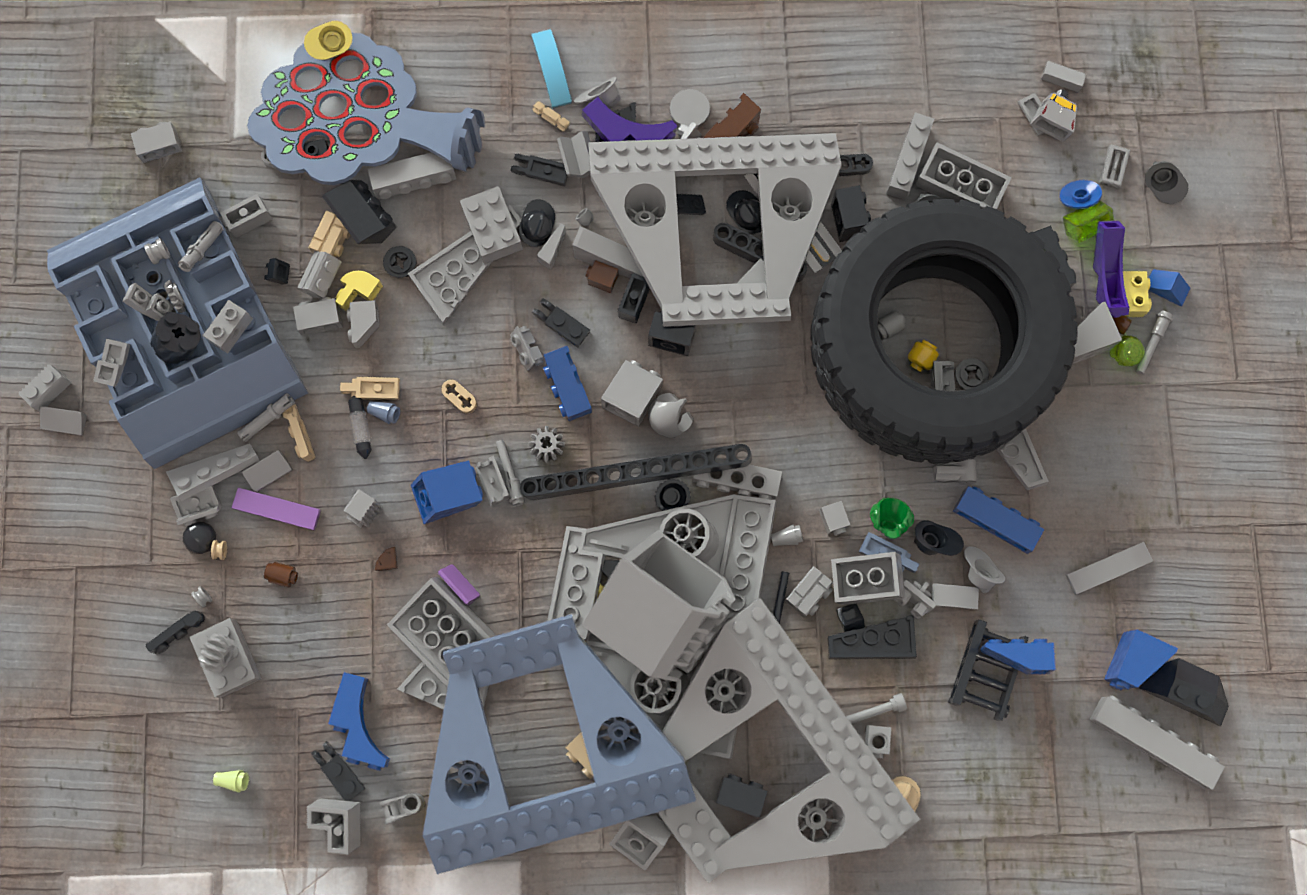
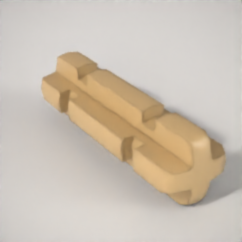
[533,101,570,131]

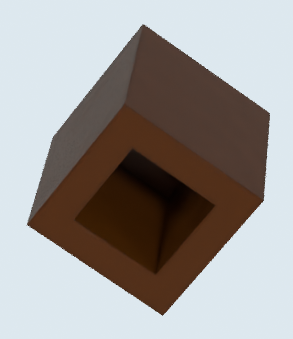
[586,260,619,293]

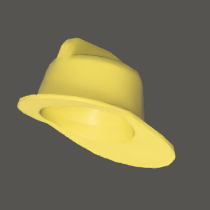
[304,21,353,60]

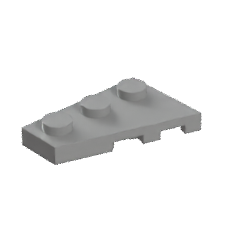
[397,661,448,709]

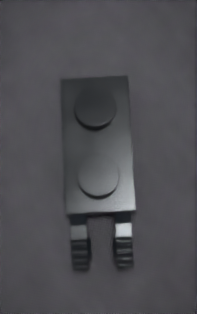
[510,154,568,186]
[532,298,590,347]
[145,610,205,654]
[311,741,366,801]

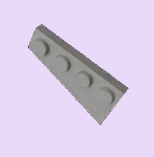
[996,428,1049,491]
[166,443,260,502]

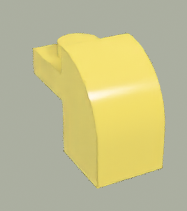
[335,271,383,311]

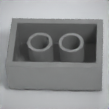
[460,186,523,264]
[831,552,905,605]
[190,618,262,698]

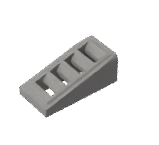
[537,223,566,270]

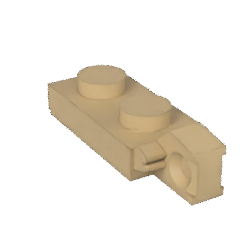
[340,377,400,400]
[283,404,316,462]

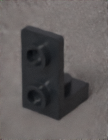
[676,194,706,215]

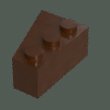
[703,93,761,138]

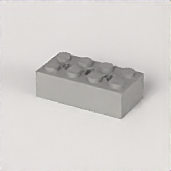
[915,142,1012,209]

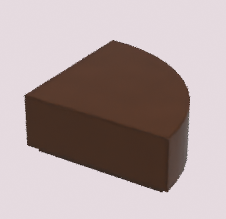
[375,547,398,571]

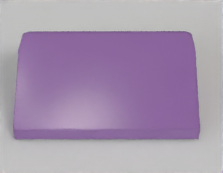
[438,565,480,606]

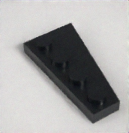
[828,615,917,660]

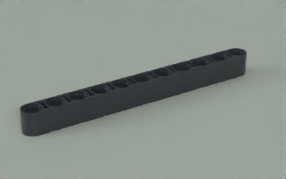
[520,444,752,500]

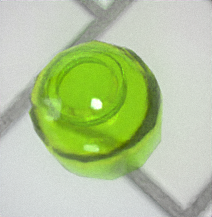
[1110,335,1145,367]

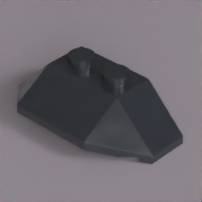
[1139,658,1229,726]

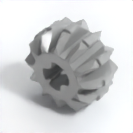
[529,426,565,463]
[199,633,235,672]

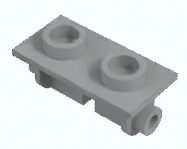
[510,326,543,371]

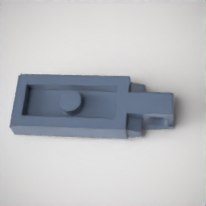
[859,532,919,573]

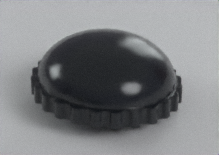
[654,479,691,511]

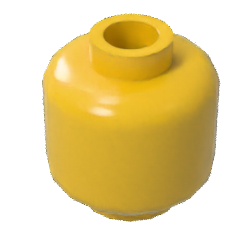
[907,339,939,372]

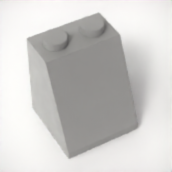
[1073,302,1122,364]
[601,360,663,427]

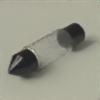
[348,396,372,459]

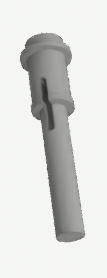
[1136,311,1173,374]
[496,440,526,507]

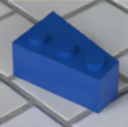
[543,346,592,422]

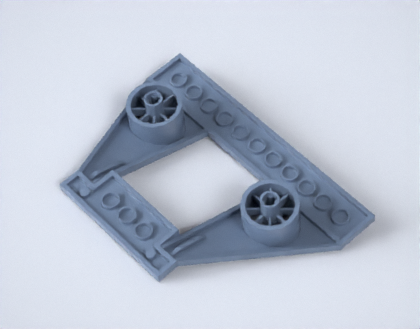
[423,614,696,874]

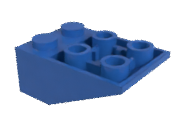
[981,639,1055,674]

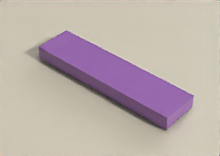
[231,488,321,531]

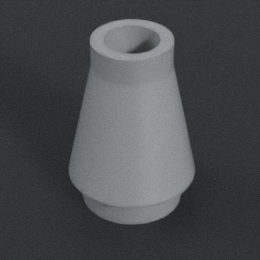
[771,524,803,546]

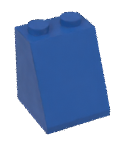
[411,461,483,524]
[1104,629,1178,691]

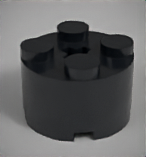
[150,312,200,364]

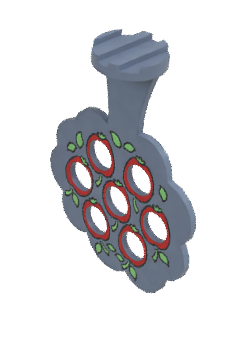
[247,33,485,185]

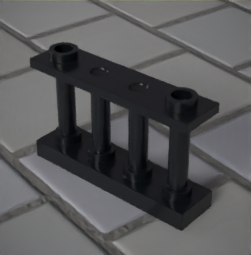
[948,619,1029,721]

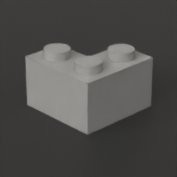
[307,798,360,855]

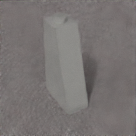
[573,226,644,278]

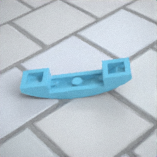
[531,29,572,108]

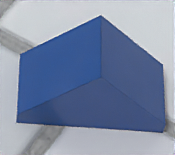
[1148,270,1191,307]

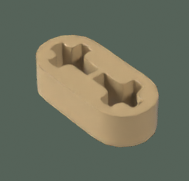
[441,380,477,414]

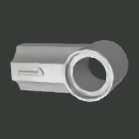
[933,459,977,484]

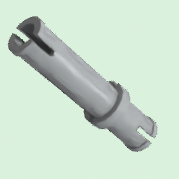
[178,221,224,272]
[237,393,295,442]

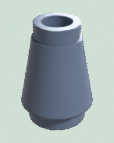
[367,401,400,424]

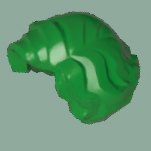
[869,498,914,539]

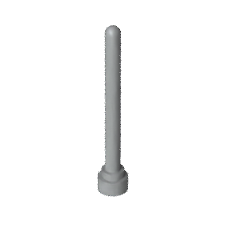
[846,693,907,724]

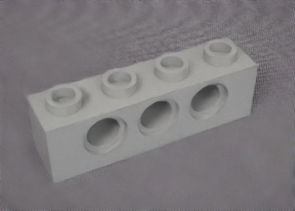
[693,457,782,500]

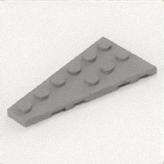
[408,205,521,325]

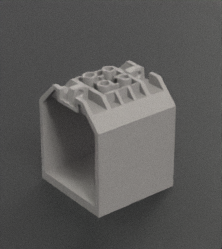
[582,530,736,682]

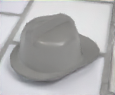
[574,77,621,108]
[964,546,1005,593]

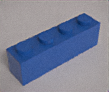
[953,486,1044,554]

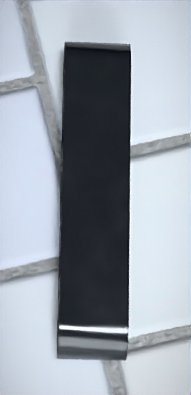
[713,223,807,282]

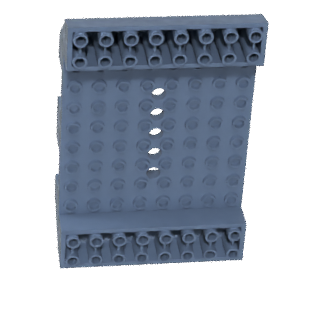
[47,178,308,469]

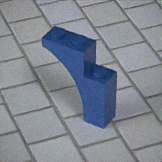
[328,672,390,771]

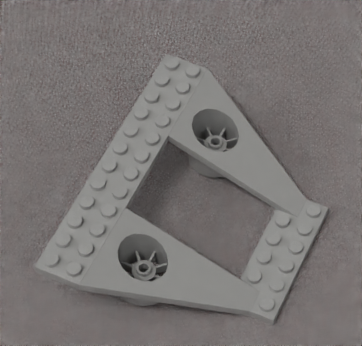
[589,133,841,327]
[547,494,777,759]
[657,598,920,883]

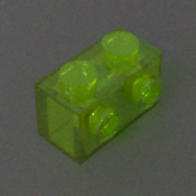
[1063,201,1114,243]

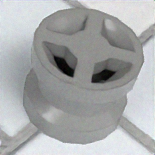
[144,238,171,265]

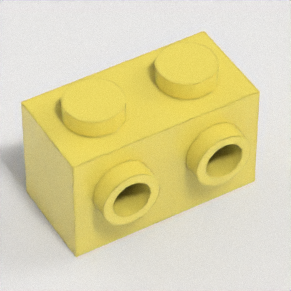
[1123,271,1152,317]

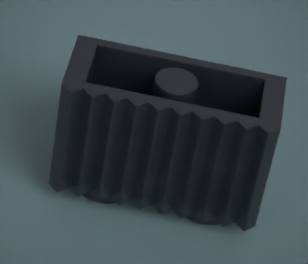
[617,273,650,324]

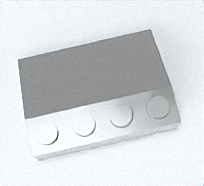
[387,577,497,687]

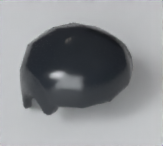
[183,522,217,554]

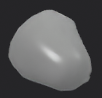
[648,393,694,438]

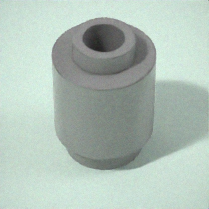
[877,311,906,340]

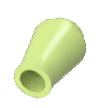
[213,770,249,793]

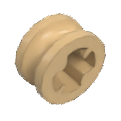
[211,540,227,560]

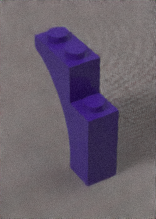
[582,97,678,142]
[1093,221,1130,317]

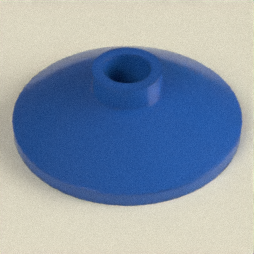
[1060,180,1102,209]

